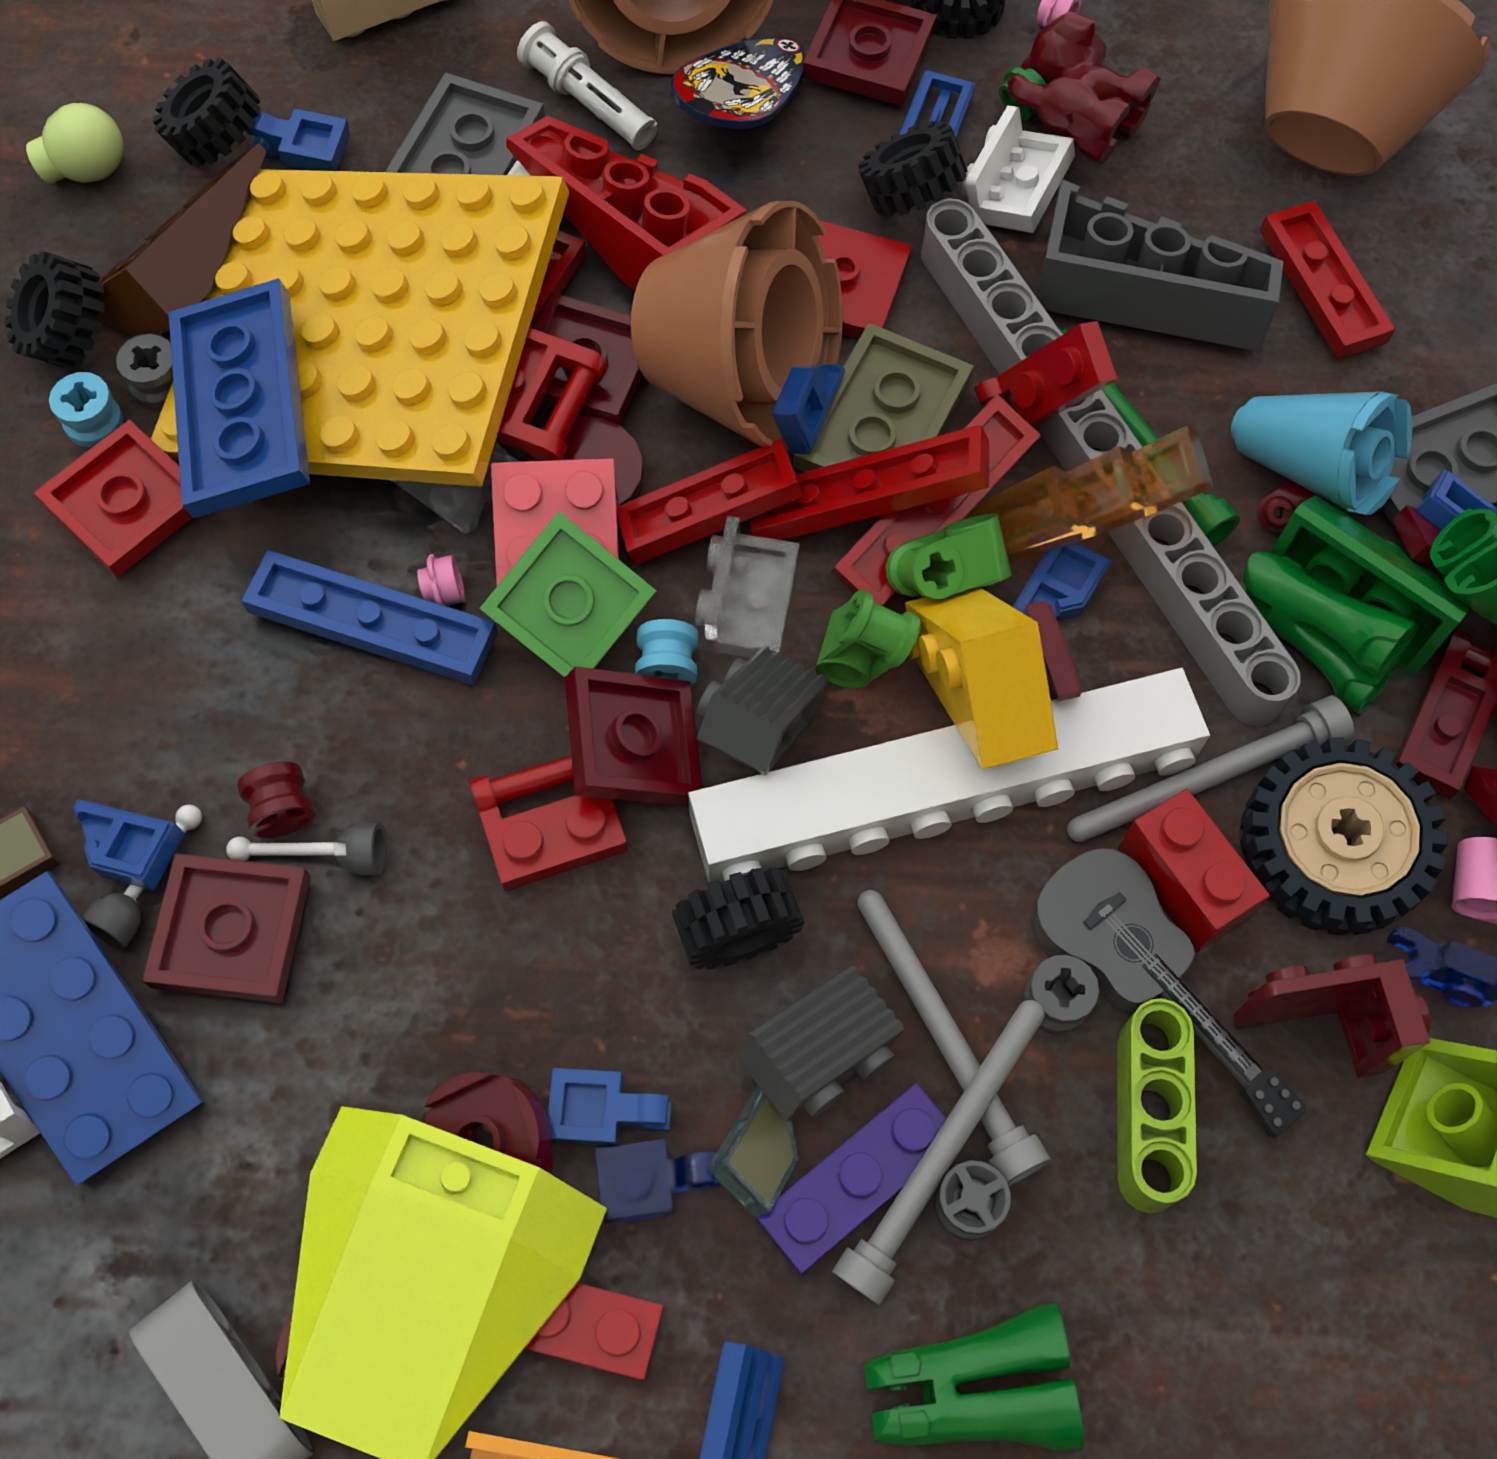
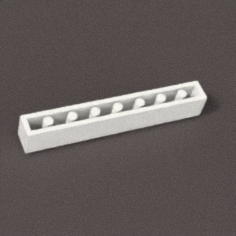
[688,668,1210,883]

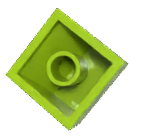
[1366,1038,1497,1218]

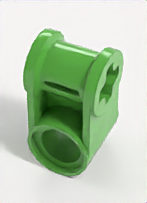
[886,514,1012,599]
[815,589,921,689]

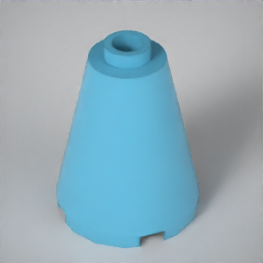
[1231,391,1413,515]

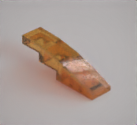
[964,425,1214,562]

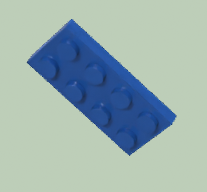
[168,278,310,518]
[0,871,204,1186]

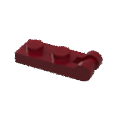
[1393,628,1497,799]

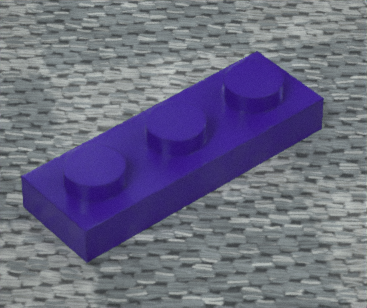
[756,1083,947,1277]

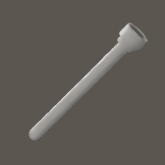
[1067,695,1355,842]
[857,890,1051,1186]
[832,1000,1044,1306]

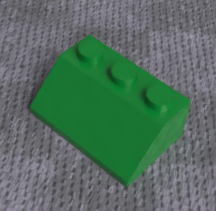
[1271,495,1470,678]

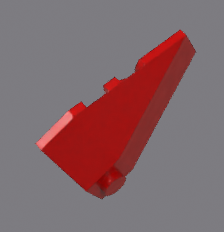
[506,116,747,291]

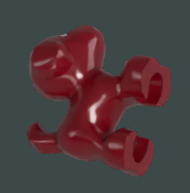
[1007,11,1161,164]

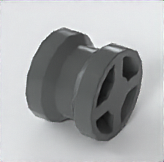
[116,334,173,409]
[1023,955,1099,1034]
[934,1160,1011,1241]

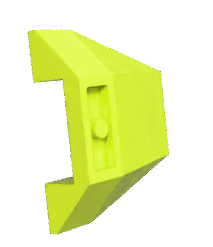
[279,1106,607,1459]

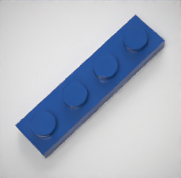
[241,550,498,686]

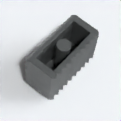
[696,646,828,775]
[736,965,904,1122]

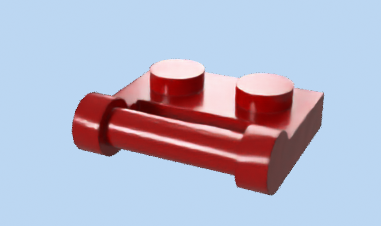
[496,327,609,461]
[469,755,628,892]

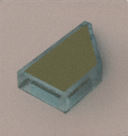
[707,1085,799,1217]

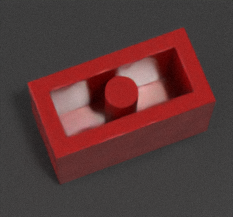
[1118,788,1270,953]

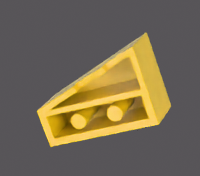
[905,587,1059,769]

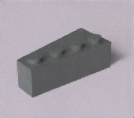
[1036,180,1284,352]

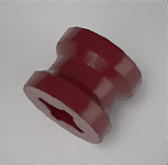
[237,761,315,838]

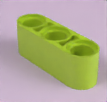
[1117,998,1197,1213]

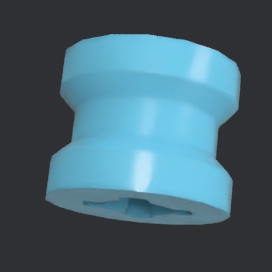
[49,372,124,448]
[635,619,698,687]

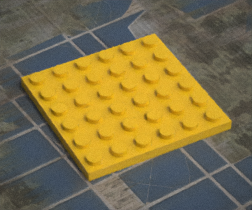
[151,169,569,487]

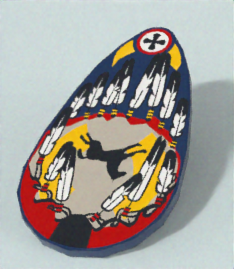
[671,37,805,129]

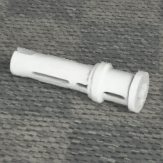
[517,21,658,151]

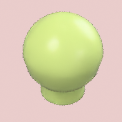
[26,103,124,184]

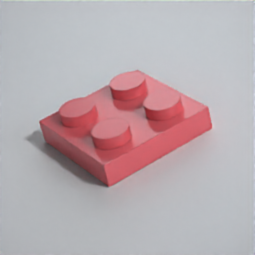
[491,458,619,586]

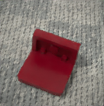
[1233,954,1431,1078]

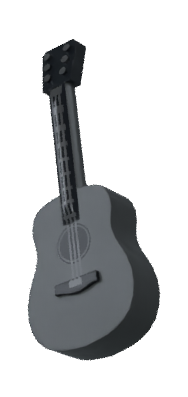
[1031,848,1306,1138]

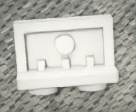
[962,106,1075,233]

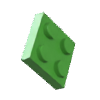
[479,511,657,677]

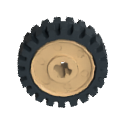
[1240,737,1449,935]

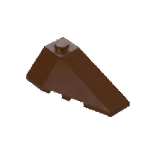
[97,143,267,336]

